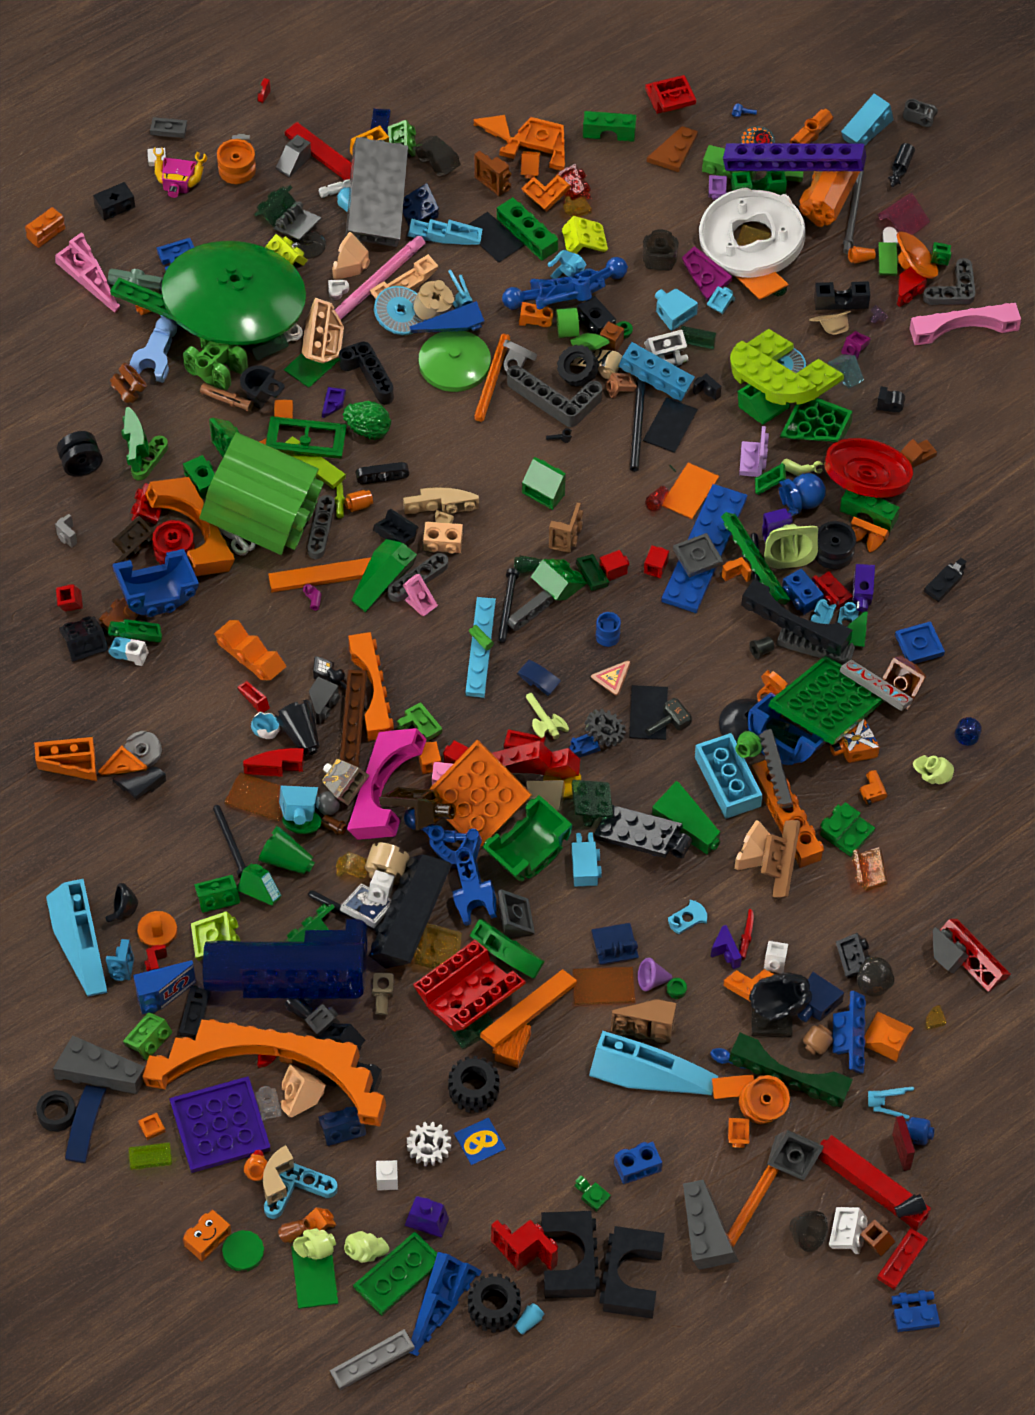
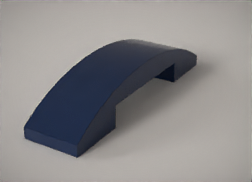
[65,1085,106,1163]

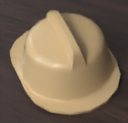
[809,311,851,335]

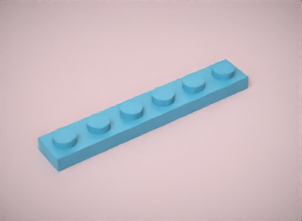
[466,597,496,698]

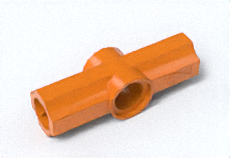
[790,108,833,144]

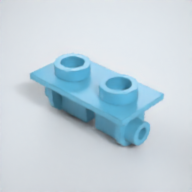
[810,599,836,624]

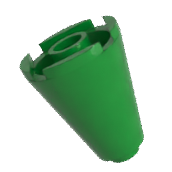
[258,826,315,874]

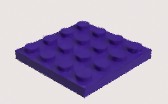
[169,1076,271,1173]

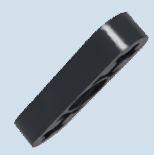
[355,462,410,484]

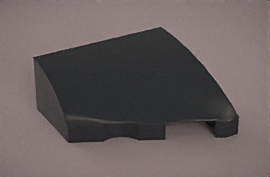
[112,767,166,800]

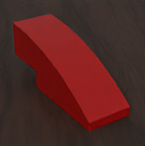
[243,748,304,777]

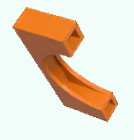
[145,477,235,576]

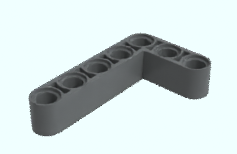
[507,365,602,427]

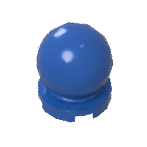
[779,473,826,516]

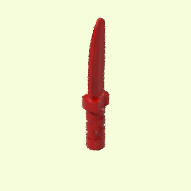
[739,909,754,960]

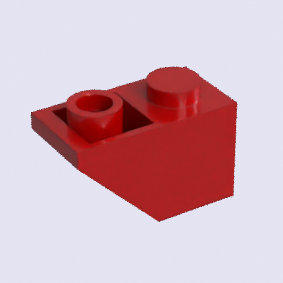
[897,267,927,307]

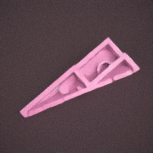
[55,232,120,313]

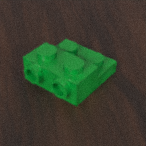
[820,802,875,857]

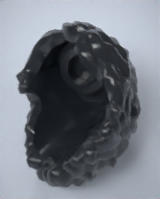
[749,972,812,1021]

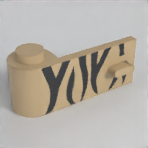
[570,349,622,379]

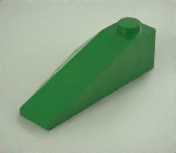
[351,539,417,613]

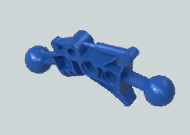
[502,257,628,310]

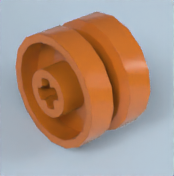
[217,139,256,184]
[739,1075,790,1125]

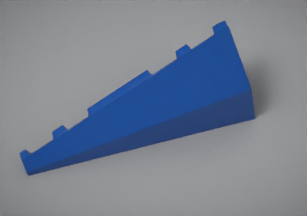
[409,1252,482,1356]

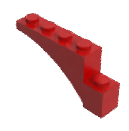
[492,741,580,780]

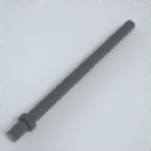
[843,166,865,254]

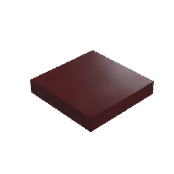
[892,1115,915,1171]

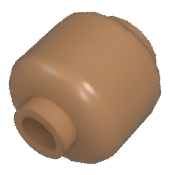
[803,1024,833,1055]

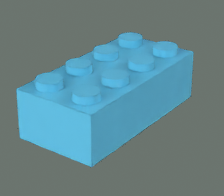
[695,733,763,819]

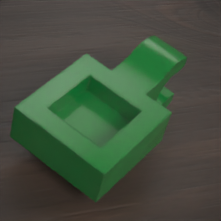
[575,1176,611,1212]

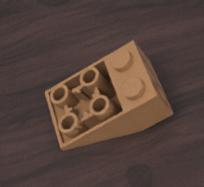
[611,999,676,1043]

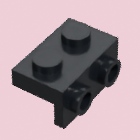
[373,509,419,546]

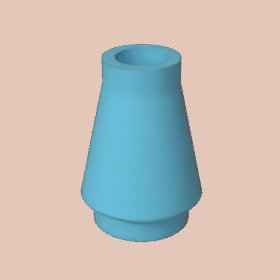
[514,1303,545,1335]

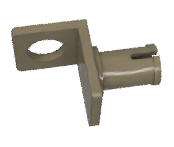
[372,973,394,1015]

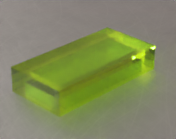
[129,1143,172,1170]

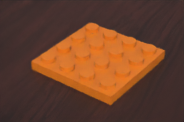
[430,740,533,850]

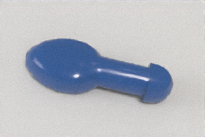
[710,1048,746,1069]

